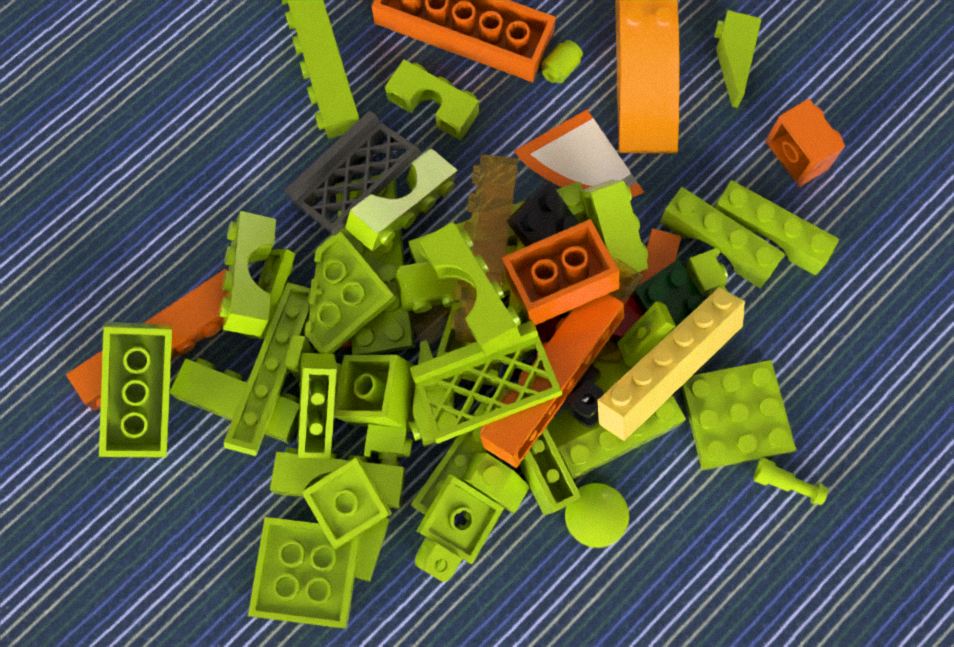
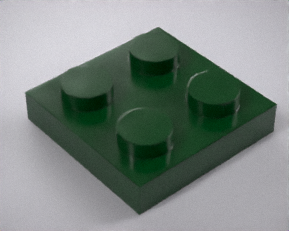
[629,259,705,328]

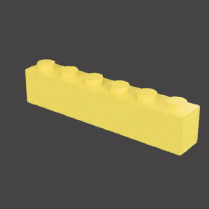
[598,287,745,441]

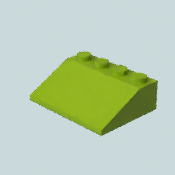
[546,351,686,480]

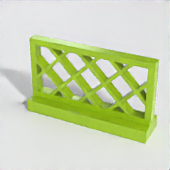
[410,320,563,444]

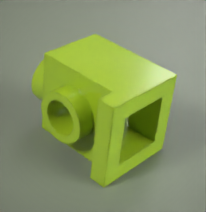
[684,247,728,298]
[364,424,413,461]

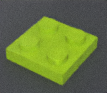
[302,457,392,549]

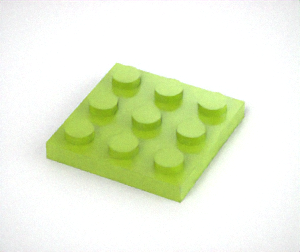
[681,360,796,471]
[248,517,361,629]

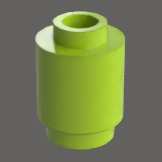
[541,40,583,83]

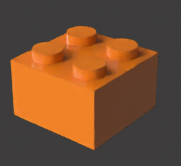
[765,99,845,187]

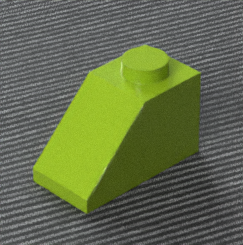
[461,453,530,514]

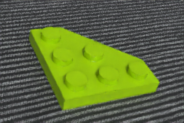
[304,230,397,354]

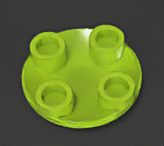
[565,483,629,548]

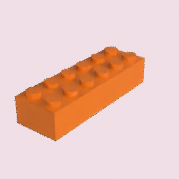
[372,0,556,83]

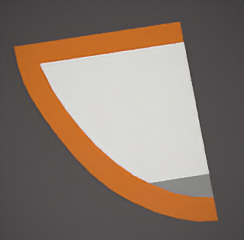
[514,110,644,197]

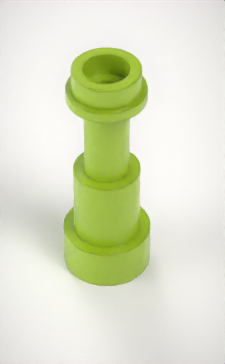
[753,457,829,505]

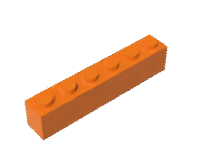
[66,269,228,411]
[480,294,624,468]

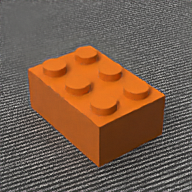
[501,219,619,325]

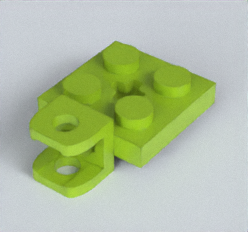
[415,474,504,582]

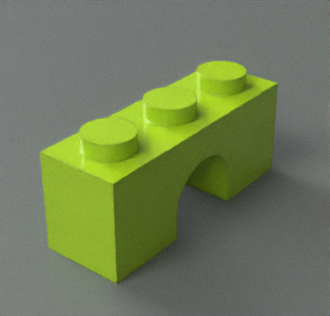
[385,59,479,141]

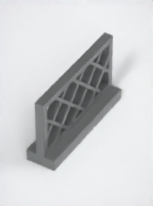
[284,111,421,235]

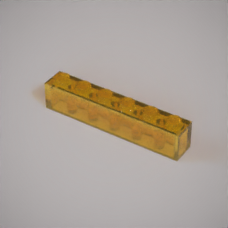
[450,154,518,343]

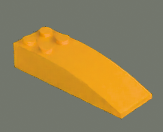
[615,0,679,154]

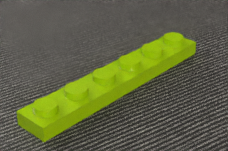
[224,282,310,456]

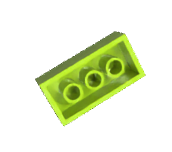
[99,322,172,457]

